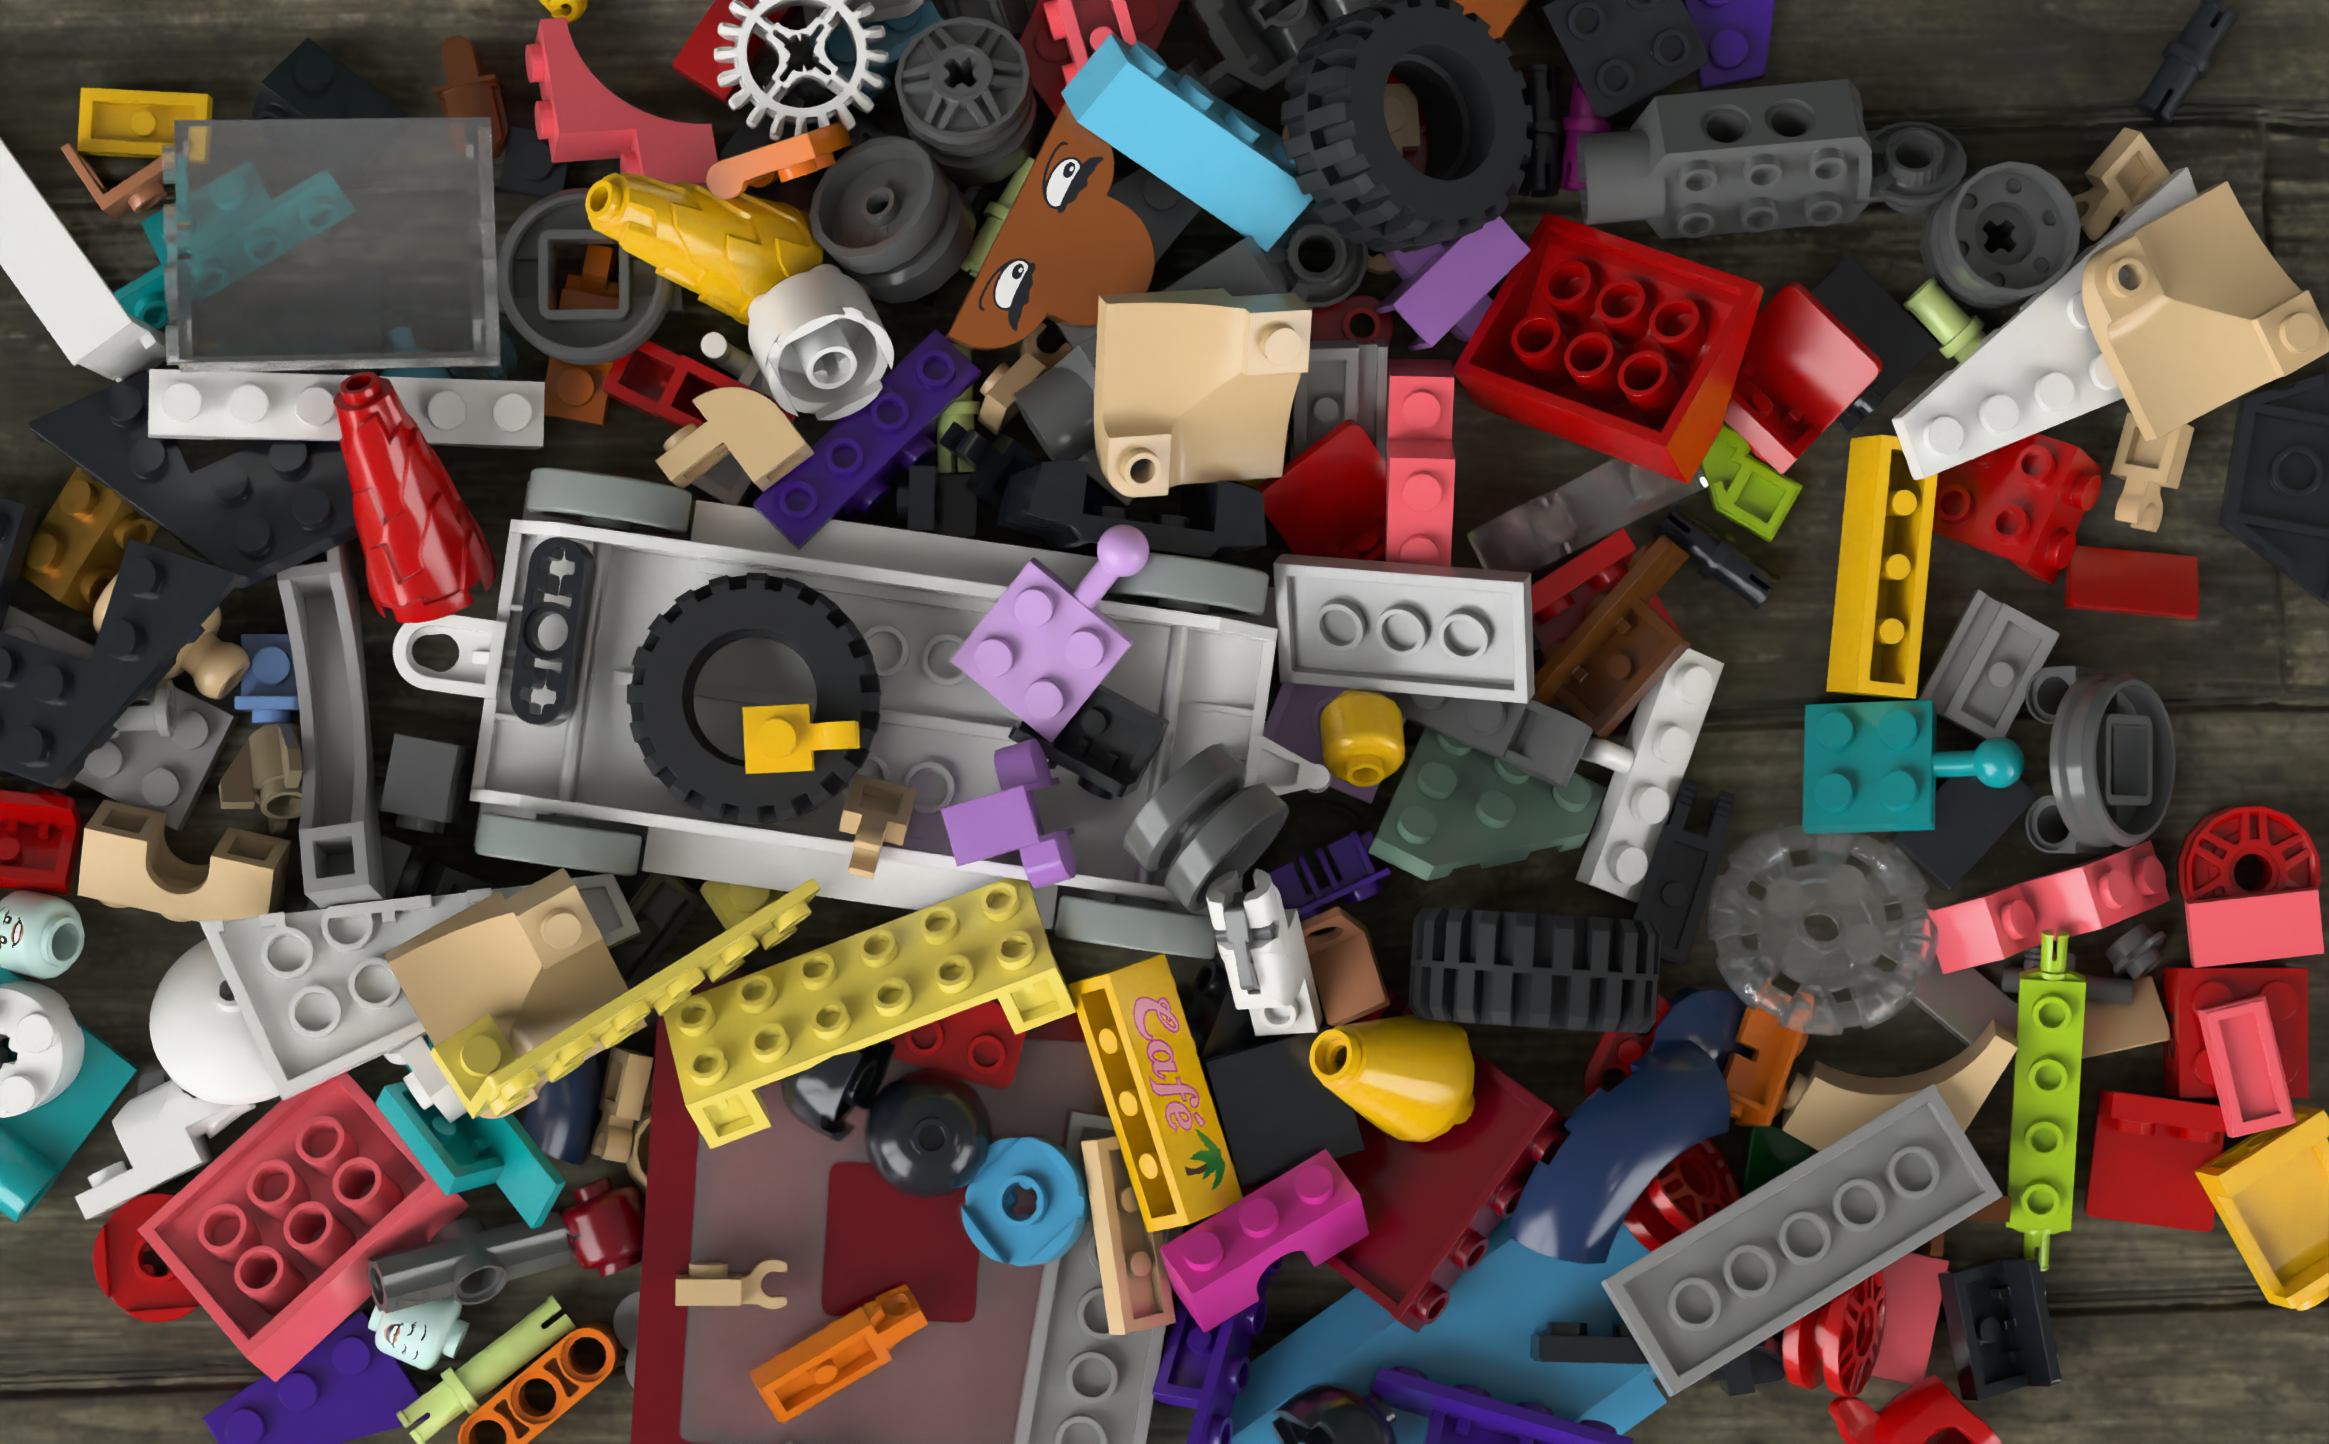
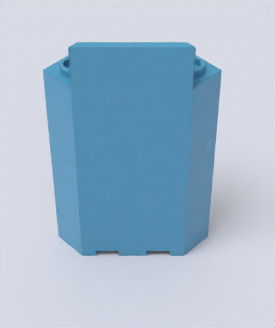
[1230,1215,1667,1444]

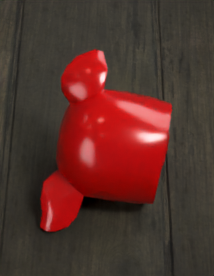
[1828,1374,2002,1444]

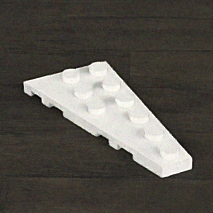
[1892,167,2197,480]
[200,874,641,1101]

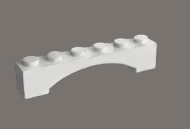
[148,369,545,450]

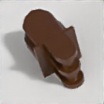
[432,35,509,162]

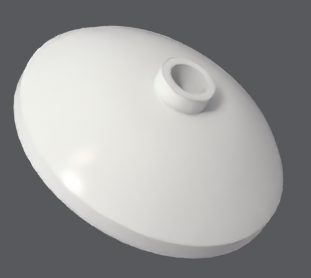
[149,938,280,1105]

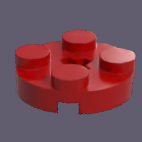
[93,1192,201,1322]

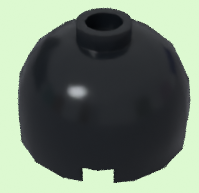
[780,1040,895,1142]
[863,1069,993,1199]
[1272,1382,1398,1444]

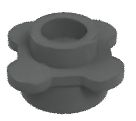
[2105,923,2167,981]

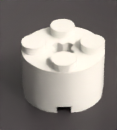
[748,264,894,420]
[0,981,85,1118]

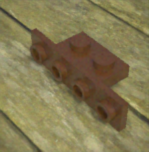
[1531,535,1691,739]

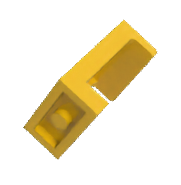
[2194,1105,2329,1311]

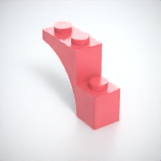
[525,18,718,188]
[1385,358,1456,567]
[1923,840,2170,974]

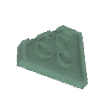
[1368,727,1608,881]

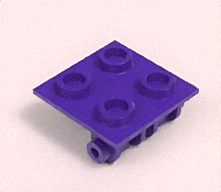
[1252,830,1391,922]

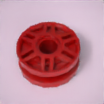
[2176,806,2321,904]
[1623,1138,1740,1252]
[1782,1270,1886,1398]

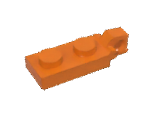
[544,244,619,427]
[748,1284,928,1423]

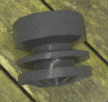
[895,16,1041,187]
[1920,161,2081,310]

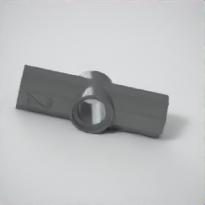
[367,1210,571,1314]

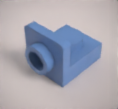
[234,634,299,724]

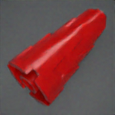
[333,372,498,623]

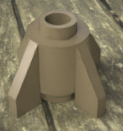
[219,722,303,839]

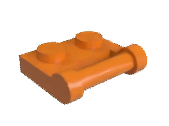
[706,122,852,200]

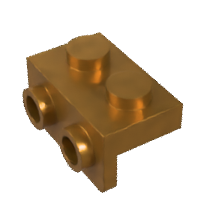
[20,466,159,618]

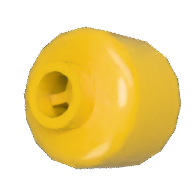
[1320,689,1405,787]

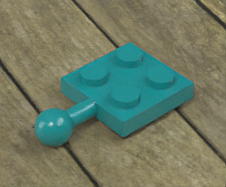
[1802,700,2025,834]

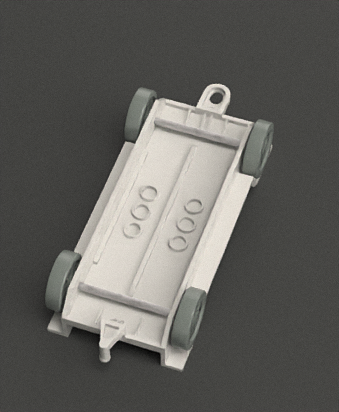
[393,467,1331,959]

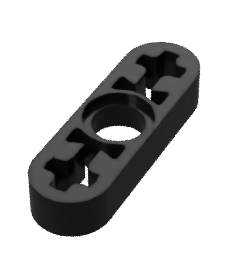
[510,537,596,727]

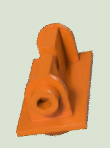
[1722,990,1813,1126]

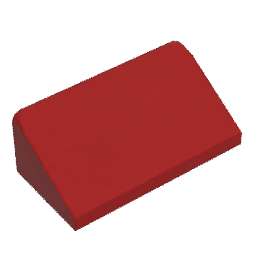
[2063,545,2199,620]

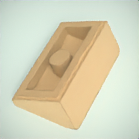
[2082,976,2172,1059]

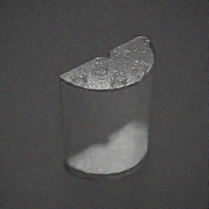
[162,117,501,373]

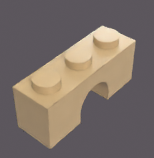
[77,800,291,922]

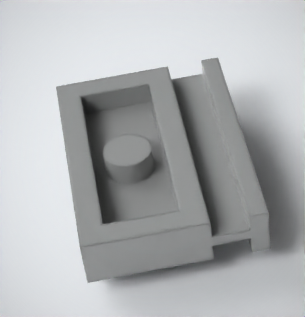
[1290,339,1388,461]
[1916,589,2060,741]

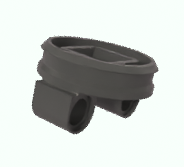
[495,188,685,365]
[2025,666,2176,854]

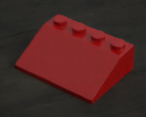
[1452,212,1764,484]

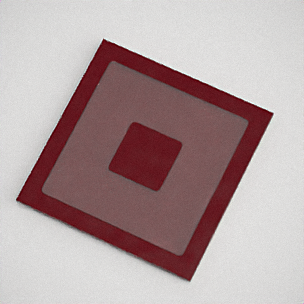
[630,970,1148,1444]

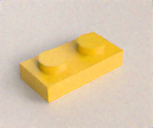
[77,88,213,161]

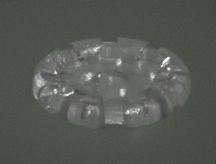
[1706,822,1938,1036]

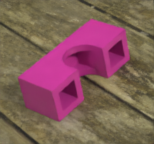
[1160,1149,1369,1333]

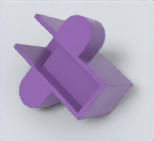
[1374,216,1531,352]
[941,739,1076,889]

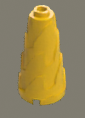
[585,172,823,326]

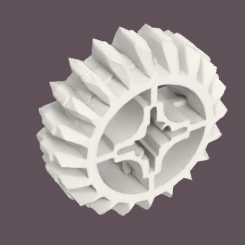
[714,0,889,141]

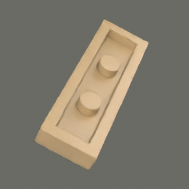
[1081,1134,1176,1335]

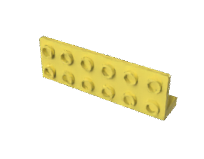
[430,878,821,1119]
[663,878,1076,1149]

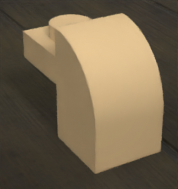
[655,387,814,492]

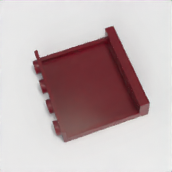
[1239,986,1567,1333]

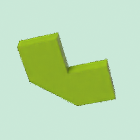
[1701,420,1803,542]

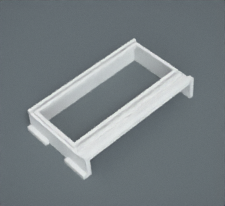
[0,137,181,383]

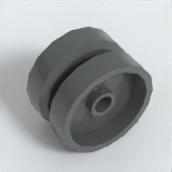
[809,135,976,304]
[1122,743,1290,912]

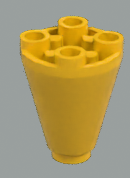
[1309,1014,1475,1142]

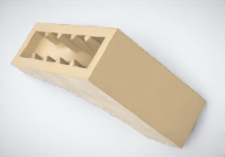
[1782,1018,2018,1152]

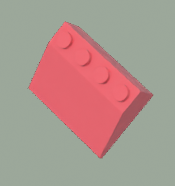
[137,1072,469,1383]

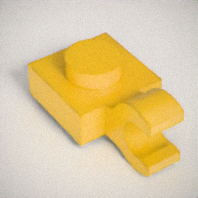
[742,704,860,774]

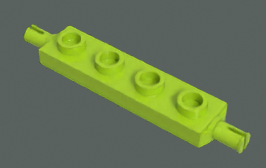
[2005,929,2086,1271]

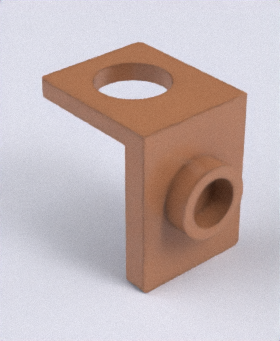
[61,142,187,220]
[1300,907,1390,1028]

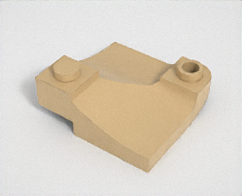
[2082,181,2329,442]
[1094,288,1312,497]
[383,867,647,1119]

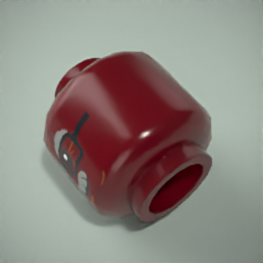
[561,1176,645,1277]

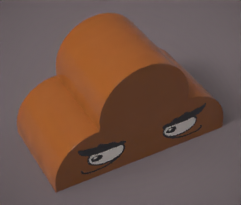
[946,102,1154,351]

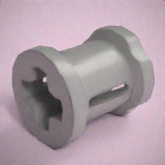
[111,679,177,738]

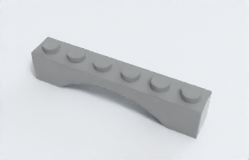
[277,539,386,909]

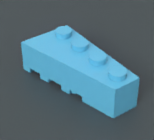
[1061,33,1313,252]

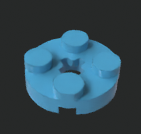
[961,1137,1092,1266]

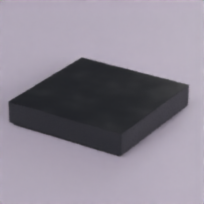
[1203,1024,1365,1187]

